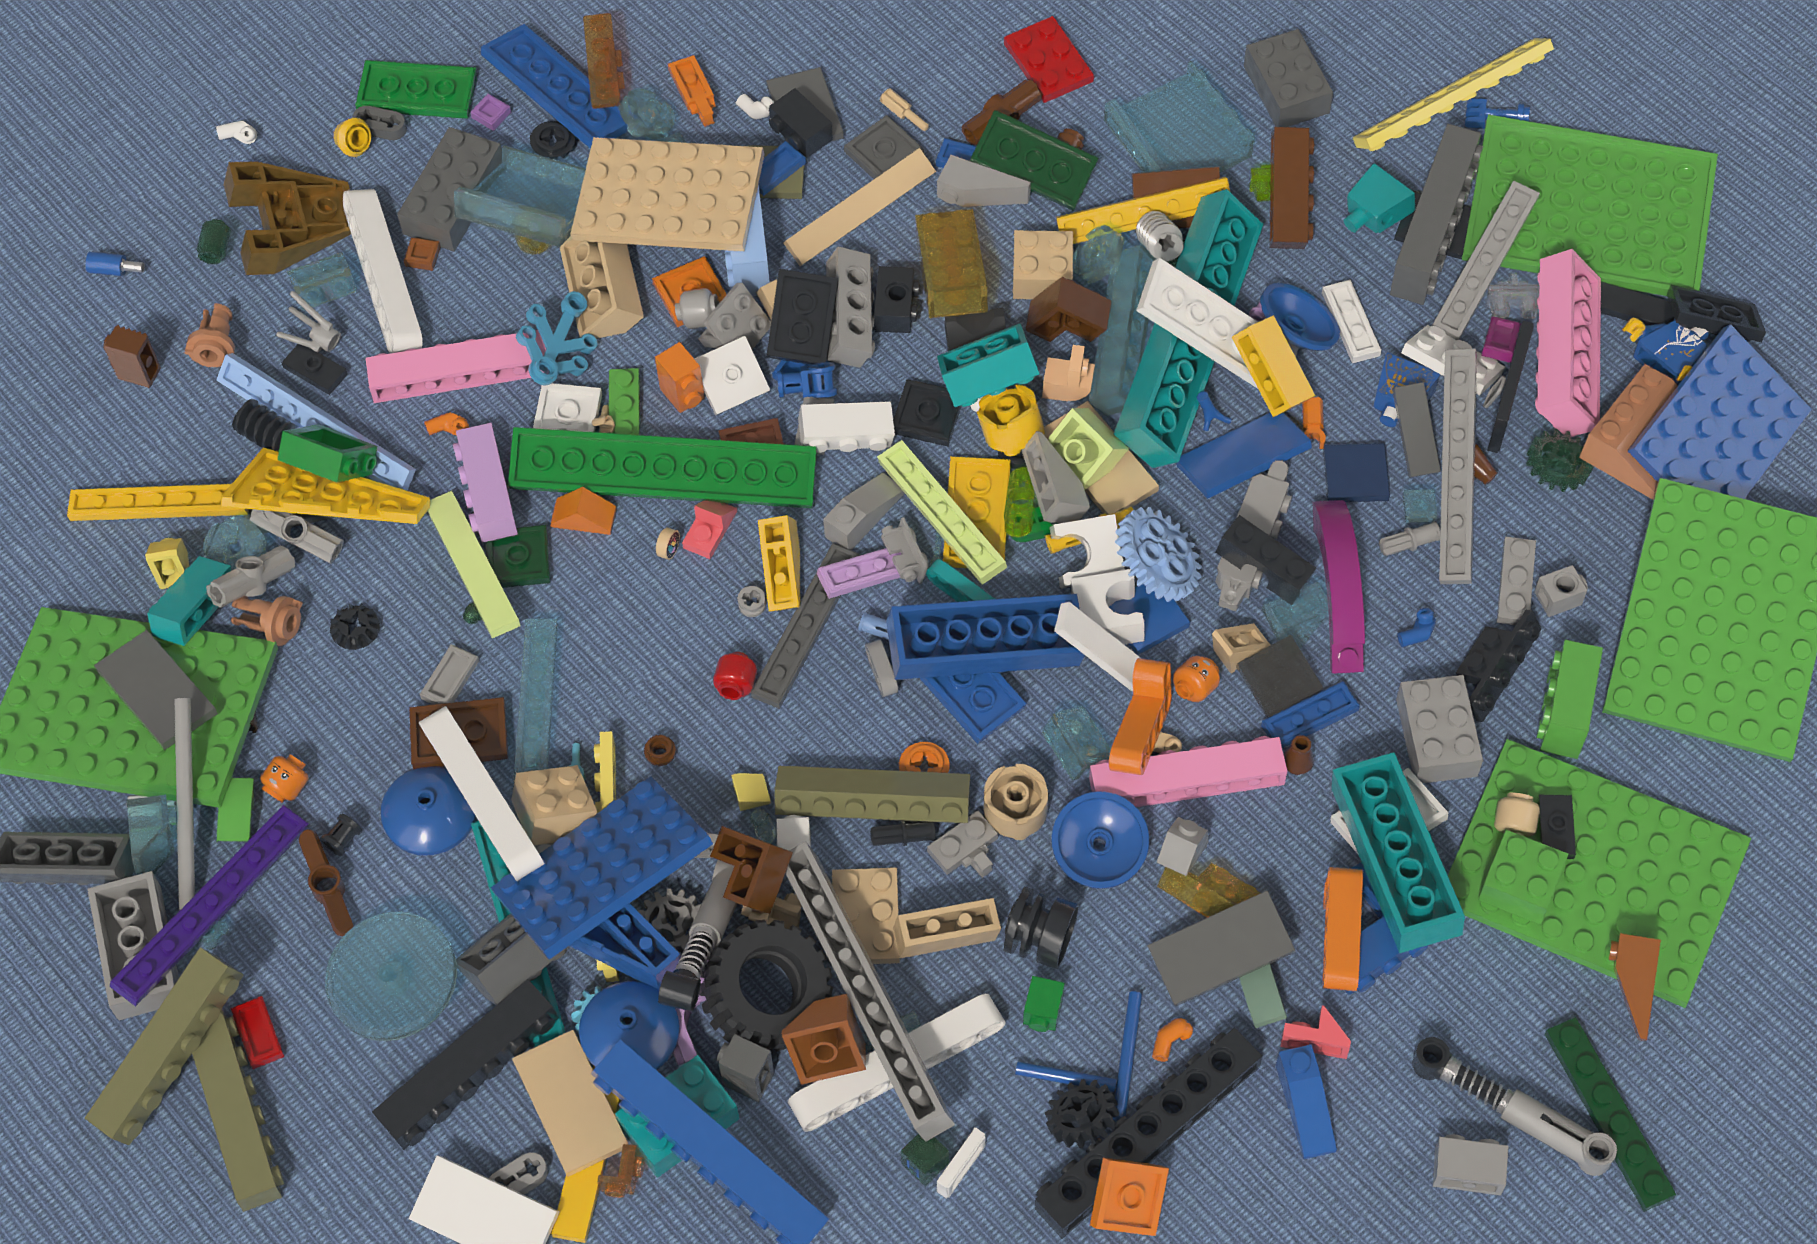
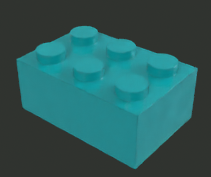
[937,323,1040,407]
[615,1055,739,1178]

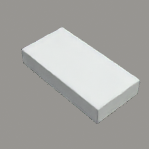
[937,1128,986,1199]

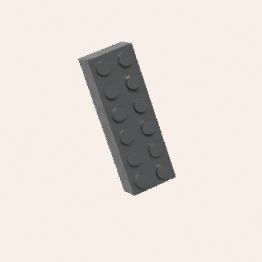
[1390,123,1484,305]

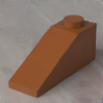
[1609,933,1661,1041]

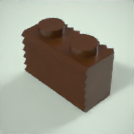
[103,325,161,388]

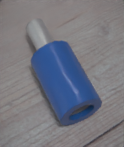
[86,251,145,276]

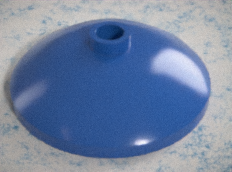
[1260,283,1340,351]
[381,766,476,856]
[1051,792,1149,889]
[579,981,680,1070]

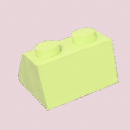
[1048,408,1129,490]

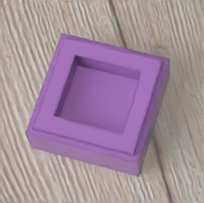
[470,94,511,131]

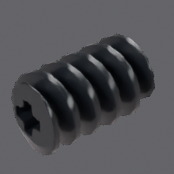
[232,399,295,452]

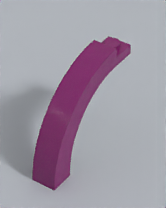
[1313,500,1365,674]

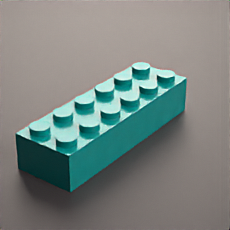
[1331,752,1465,953]

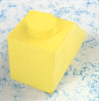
[145,538,189,589]

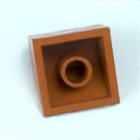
[782,994,866,1085]

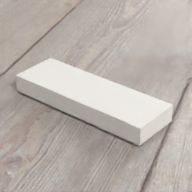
[1322,280,1381,363]

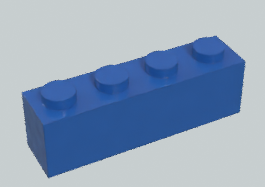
[1345,917,1428,995]

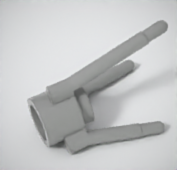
[276,291,341,353]

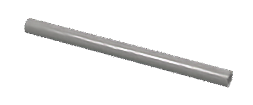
[174,698,195,911]

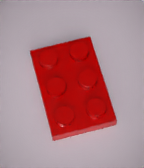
[1004,16,1094,103]

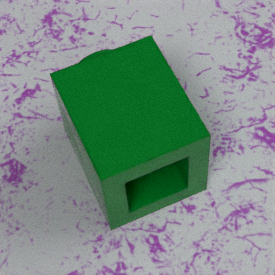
[1023,976,1065,1032]

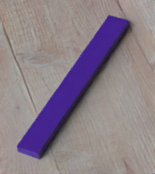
[110,805,309,1007]

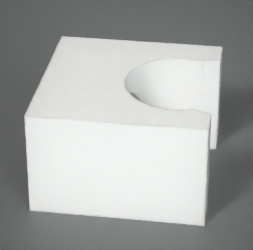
[1050,514,1125,588]
[1071,569,1144,645]

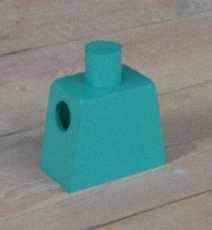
[1343,163,1416,233]

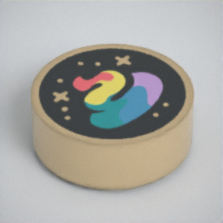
[656,527,680,560]

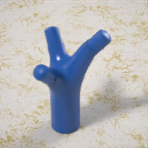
[1197,391,1232,431]

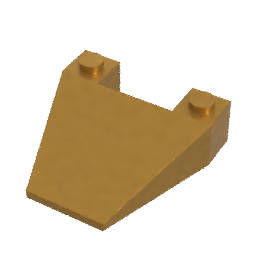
[224,162,351,275]

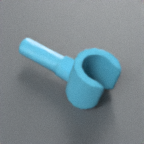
[569,743,586,781]

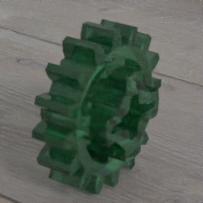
[1526,429,1594,492]

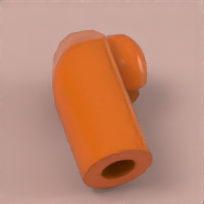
[424,412,469,436]

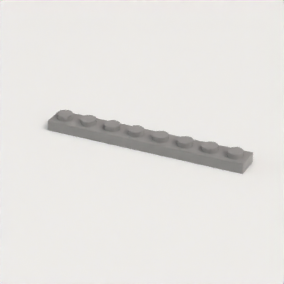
[1439,349,1477,584]

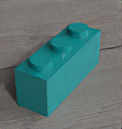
[147,556,232,646]

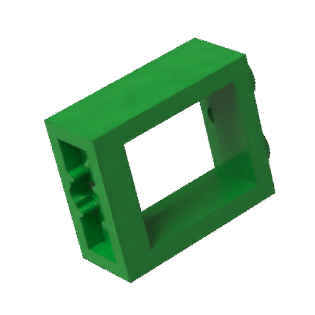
[278,424,378,483]

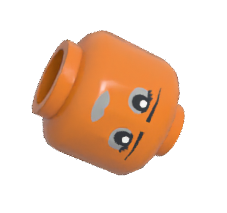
[1173,655,1220,702]
[260,754,309,803]

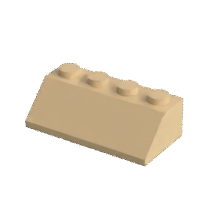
[559,235,644,339]

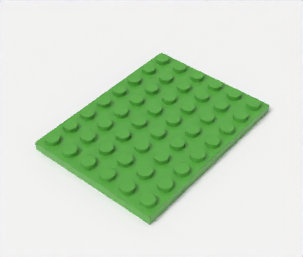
[1462,115,1718,296]
[1602,478,1817,762]
[0,607,278,808]
[1448,739,1751,1008]

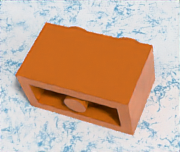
[655,342,705,413]

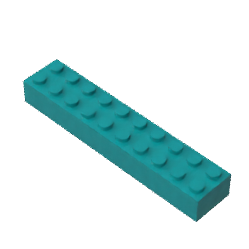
[1114,189,1263,468]

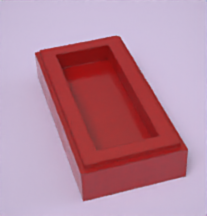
[230,996,284,1069]

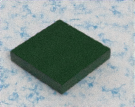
[486,525,550,588]

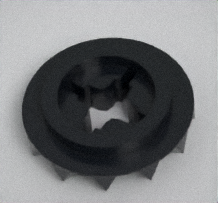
[530,121,576,162]
[329,603,380,650]

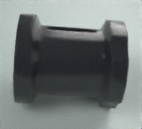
[319,814,362,856]

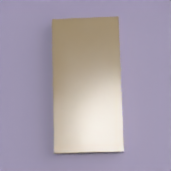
[1044,401,1159,515]
[512,1030,629,1177]

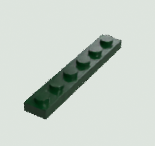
[1544,1017,1676,1212]

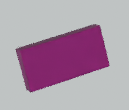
[1481,316,1521,363]

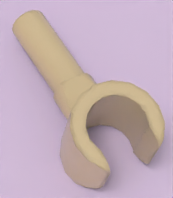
[592,405,615,433]

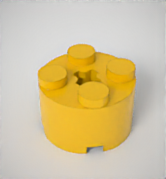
[977,385,1045,456]

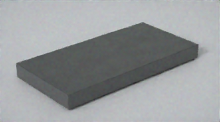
[94,630,218,750]
[1147,891,1296,1007]

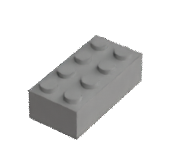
[87,871,179,1020]

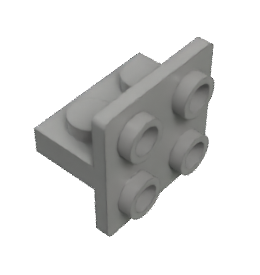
[698,283,771,349]

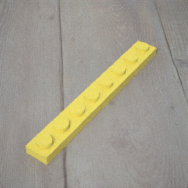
[1353,38,1554,151]
[594,731,619,982]

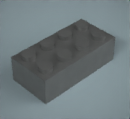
[397,127,505,252]

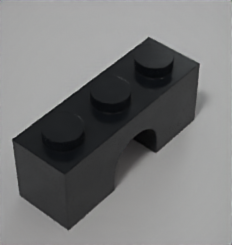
[1215,515,1316,605]

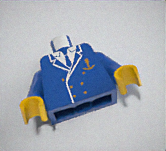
[1622,318,1709,385]

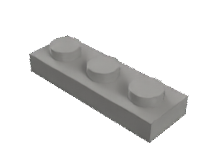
[1496,536,1536,625]

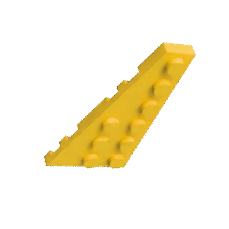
[221,447,430,524]

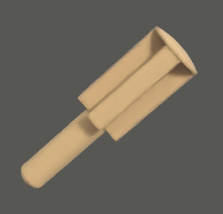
[880,88,929,131]

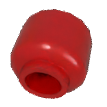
[713,652,757,700]

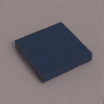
[1323,444,1390,502]

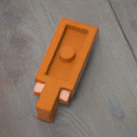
[668,55,716,127]

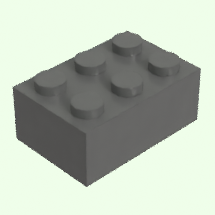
[1244,29,1333,127]

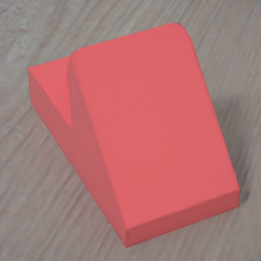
[682,500,737,559]
[1280,1005,1351,1059]

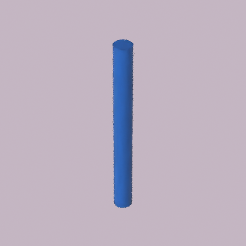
[1113,991,1142,1121]

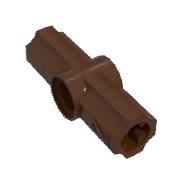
[962,80,1041,146]

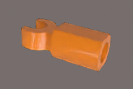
[1302,397,1326,449]

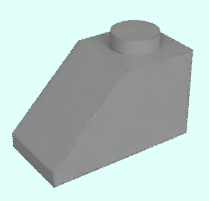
[1157,817,1209,876]

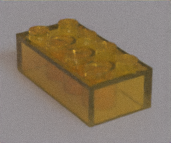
[915,209,988,318]

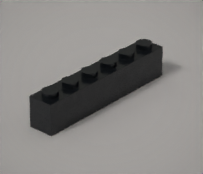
[372,979,559,1150]

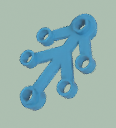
[516,291,598,385]

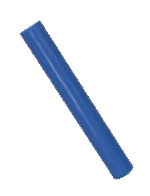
[1015,1062,1117,1093]

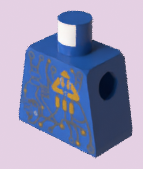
[1374,352,1440,427]

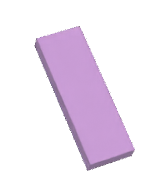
[816,548,901,599]

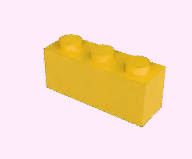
[1232,315,1315,417]

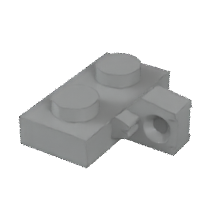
[927,811,998,878]

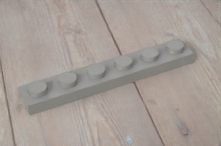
[1432,181,1540,340]

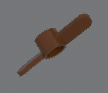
[299,829,353,937]

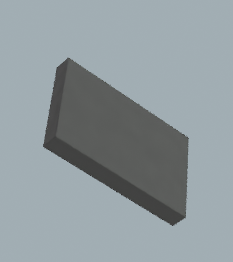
[766,67,844,142]

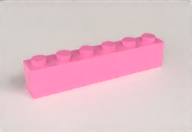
[366,330,546,403]
[1089,736,1287,807]

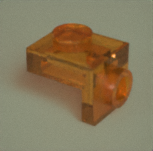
[597,1144,644,1198]

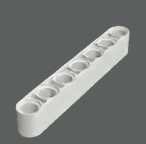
[343,189,422,354]
[418,706,544,881]
[788,994,1006,1132]

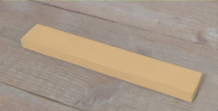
[783,148,936,266]

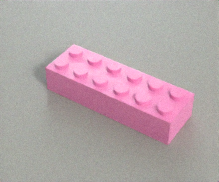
[1535,249,1601,438]

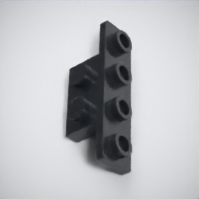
[1456,609,1541,722]

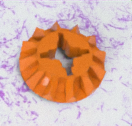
[899,742,950,773]

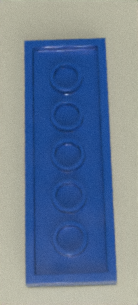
[481,24,636,149]

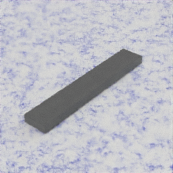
[751,543,860,709]

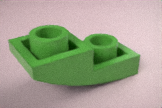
[217,778,255,842]

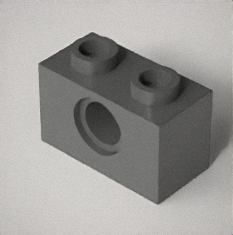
[717,1034,774,1102]

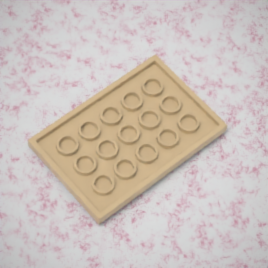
[570,137,765,251]

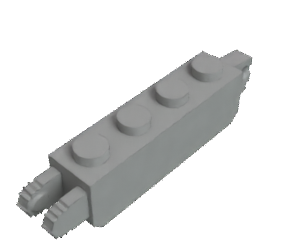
[1215,460,1292,611]

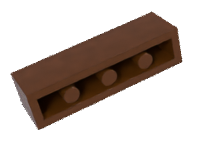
[1269,127,1314,249]

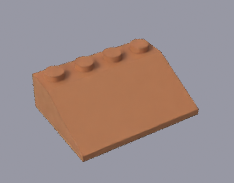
[1579,364,1678,500]

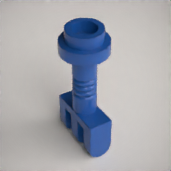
[1465,98,1530,129]

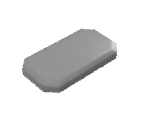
[1483,375,1506,408]

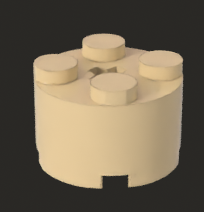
[984,764,1048,840]

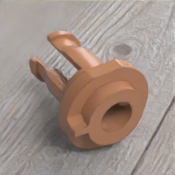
[185,303,235,367]
[231,596,303,646]

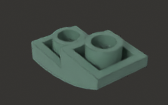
[1240,964,1287,1028]

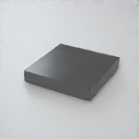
[844,115,924,179]

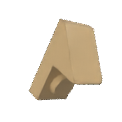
[1212,623,1272,673]

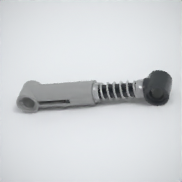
[658,860,738,1012]
[1412,1037,1617,1176]

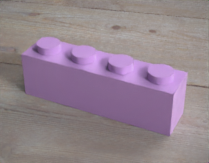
[453,423,518,543]

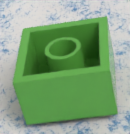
[1478,830,1568,925]

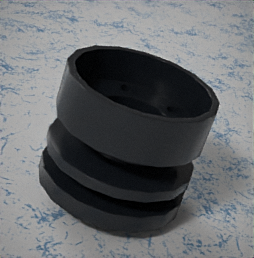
[1004,887,1079,969]

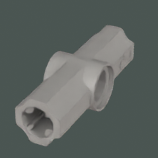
[249,509,344,564]
[206,545,295,608]

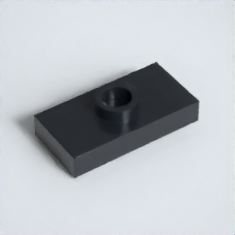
[281,344,348,395]
[1537,795,1576,859]

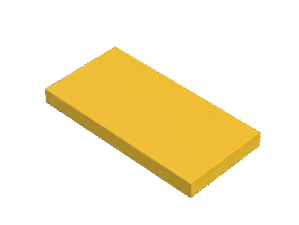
[943,456,1011,568]

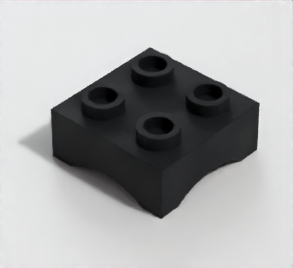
[945,308,1006,351]

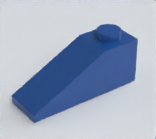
[1276,1044,1337,1159]

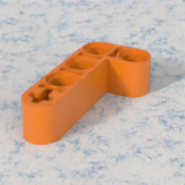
[1109,658,1172,775]
[1322,867,1363,991]

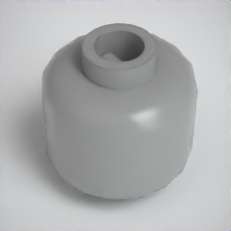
[675,288,719,329]

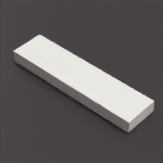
[1054,602,1140,691]

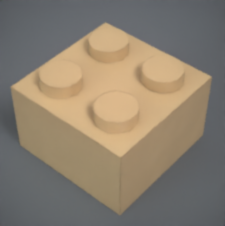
[1013,230,1073,299]
[511,765,597,845]

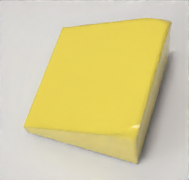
[731,773,771,811]

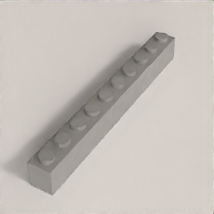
[785,841,955,1142]

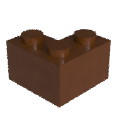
[1025,277,1112,342]
[710,826,793,914]

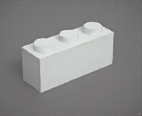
[798,402,895,453]

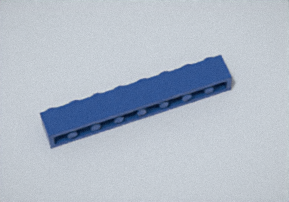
[591,1039,829,1244]

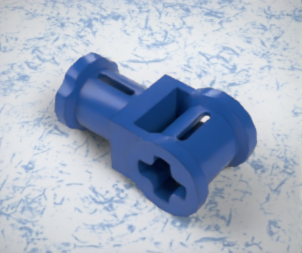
[777,362,837,398]

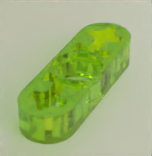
[1004,467,1036,537]

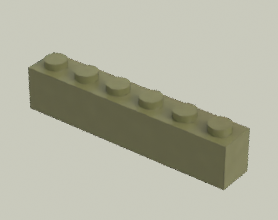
[775,766,970,823]
[84,947,244,1145]
[192,1009,285,1212]

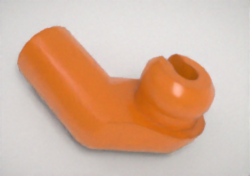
[1152,1018,1193,1062]

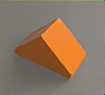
[550,487,617,535]

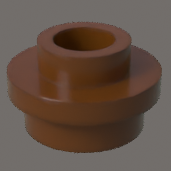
[644,735,676,766]

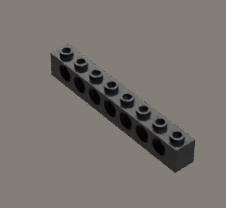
[1035,1027,1263,1239]

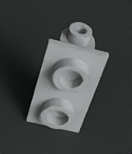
[881,517,929,584]

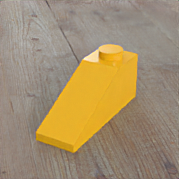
[758,515,800,612]

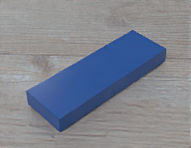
[1261,681,1360,748]

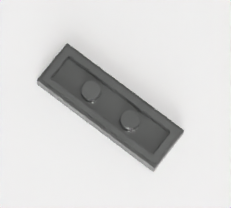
[1392,382,1441,478]

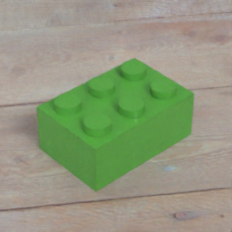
[1536,640,1603,759]

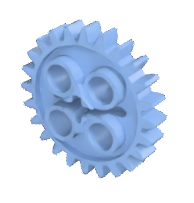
[1115,507,1202,602]

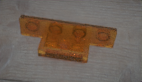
[583,13,625,109]

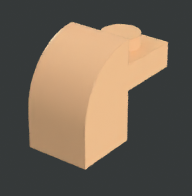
[1042,345,1095,401]

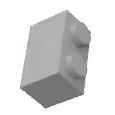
[1433,1134,1508,1196]

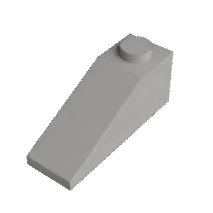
[937,155,1031,207]
[1022,431,1090,524]
[823,473,905,550]

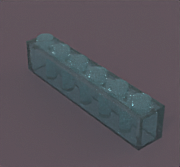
[1089,244,1156,416]

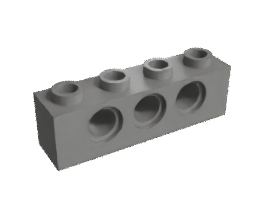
[826,247,875,368]

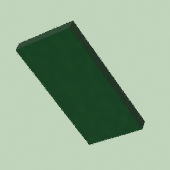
[970,110,1099,211]

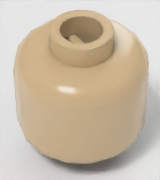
[1494,792,1540,837]

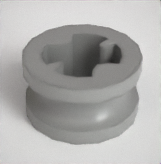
[737,586,766,617]

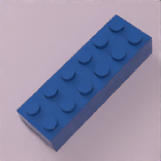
[886,594,1085,680]

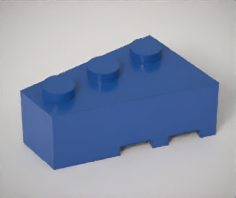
[569,903,681,990]

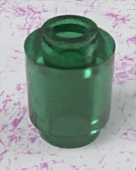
[196,219,231,264]

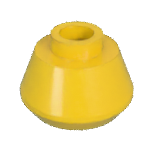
[334,118,371,157]

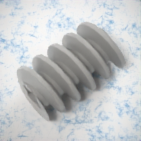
[1136,211,1184,261]

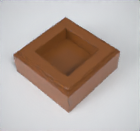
[404,237,441,271]

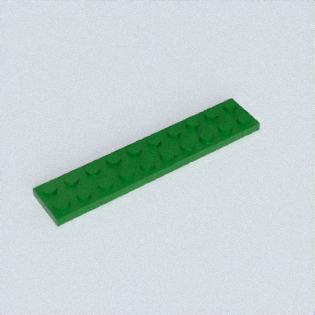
[508,427,817,508]

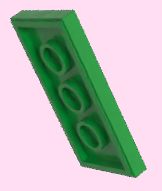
[355,60,477,119]

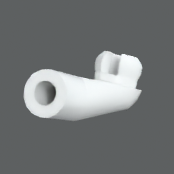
[736,94,774,119]
[216,121,257,144]

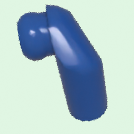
[1397,608,1436,647]

